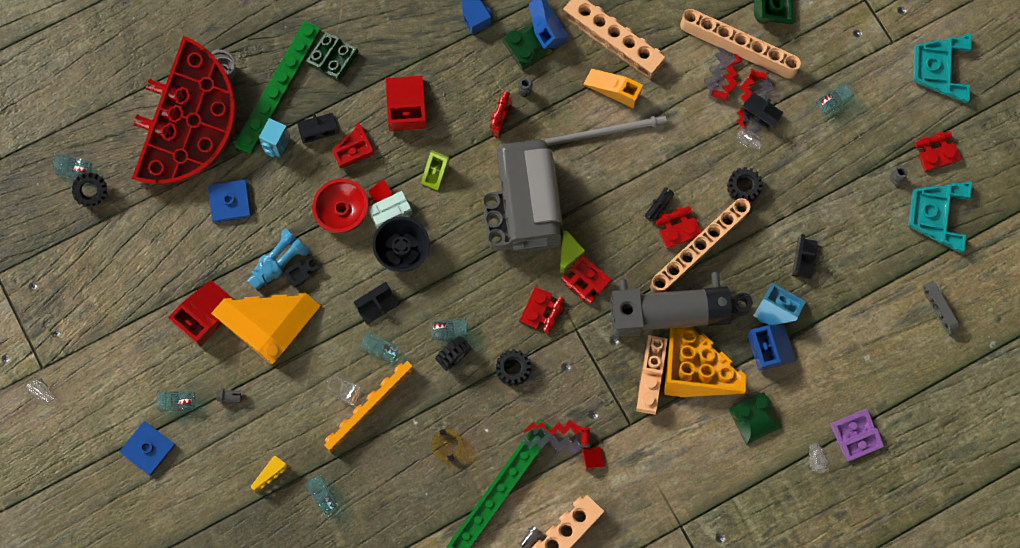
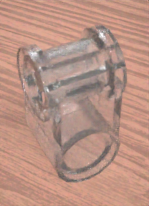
[327,376,365,408]

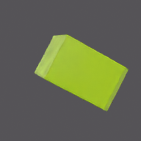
[421,150,450,191]
[560,230,585,273]

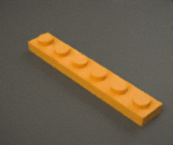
[324,361,414,453]

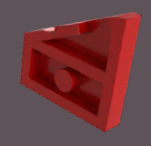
[332,123,374,169]

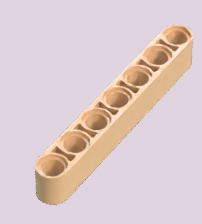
[680,9,801,79]
[650,198,750,293]

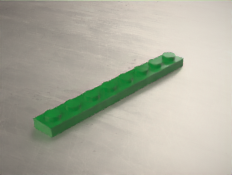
[234,20,321,155]
[446,419,552,548]

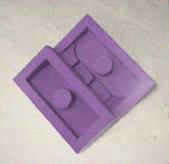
[830,409,884,461]

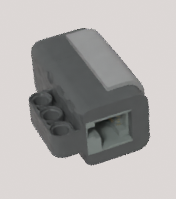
[483,139,563,253]

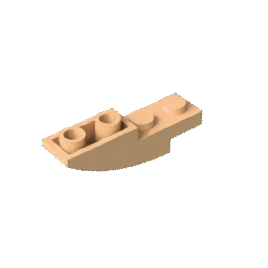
[636,335,668,415]

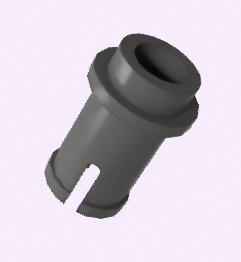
[518,78,533,97]
[890,166,908,185]
[216,388,241,404]
[518,525,542,548]

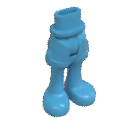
[247,228,310,291]

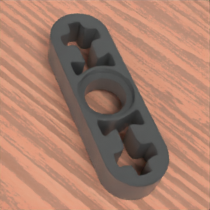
[923,281,959,334]

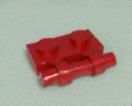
[490,91,512,138]
[914,131,961,172]
[654,206,701,249]
[561,255,611,304]
[519,286,565,334]

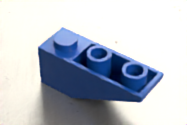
[462,0,492,34]
[529,0,569,49]

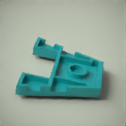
[913,33,972,103]
[908,181,972,253]

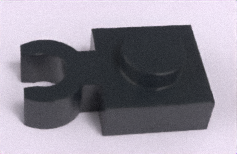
[283,257,320,289]

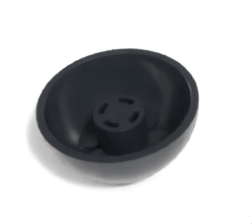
[372,216,430,273]

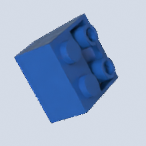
[747,325,796,372]

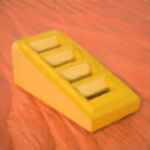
[251,456,289,492]

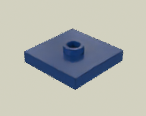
[208,180,251,223]
[119,421,175,476]

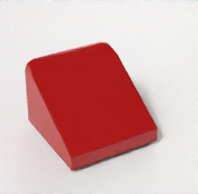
[368,179,393,203]
[581,447,605,471]

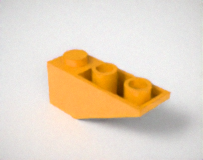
[583,69,643,109]

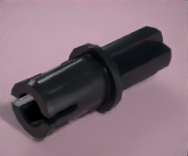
[645,187,674,222]

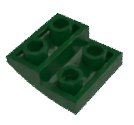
[306,32,359,81]

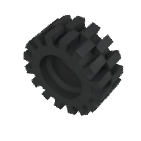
[727,167,763,203]
[72,171,107,208]
[435,336,472,371]
[496,349,531,386]

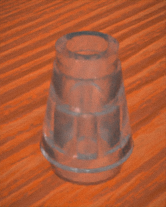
[734,126,764,151]
[25,376,56,404]
[809,443,829,474]

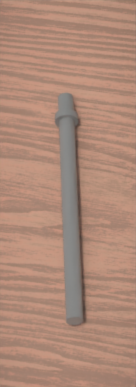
[545,116,667,146]

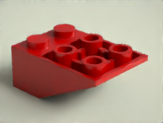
[386,75,427,131]
[168,280,234,347]

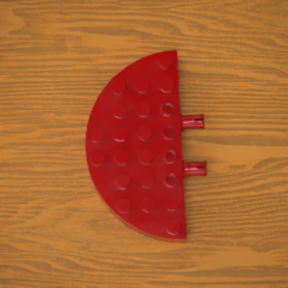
[131,35,237,185]

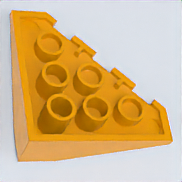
[211,293,321,364]
[664,326,746,397]

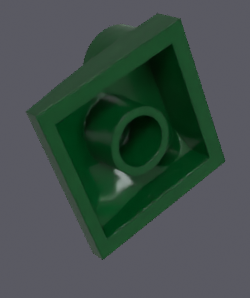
[754,0,794,24]
[502,23,553,71]
[729,392,781,445]

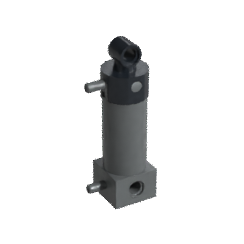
[610,272,753,338]

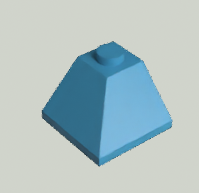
[753,283,806,325]

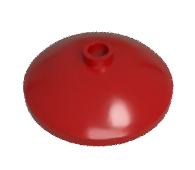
[312,178,369,234]

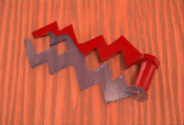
[704,46,742,102]
[736,69,774,134]
[521,420,591,456]

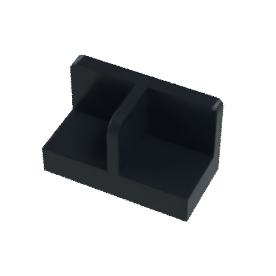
[740,92,783,131]
[297,113,339,144]
[792,234,818,279]
[353,282,399,325]

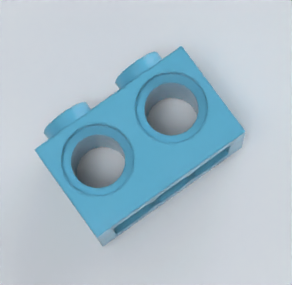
[259,118,291,158]

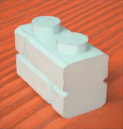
[368,191,412,229]

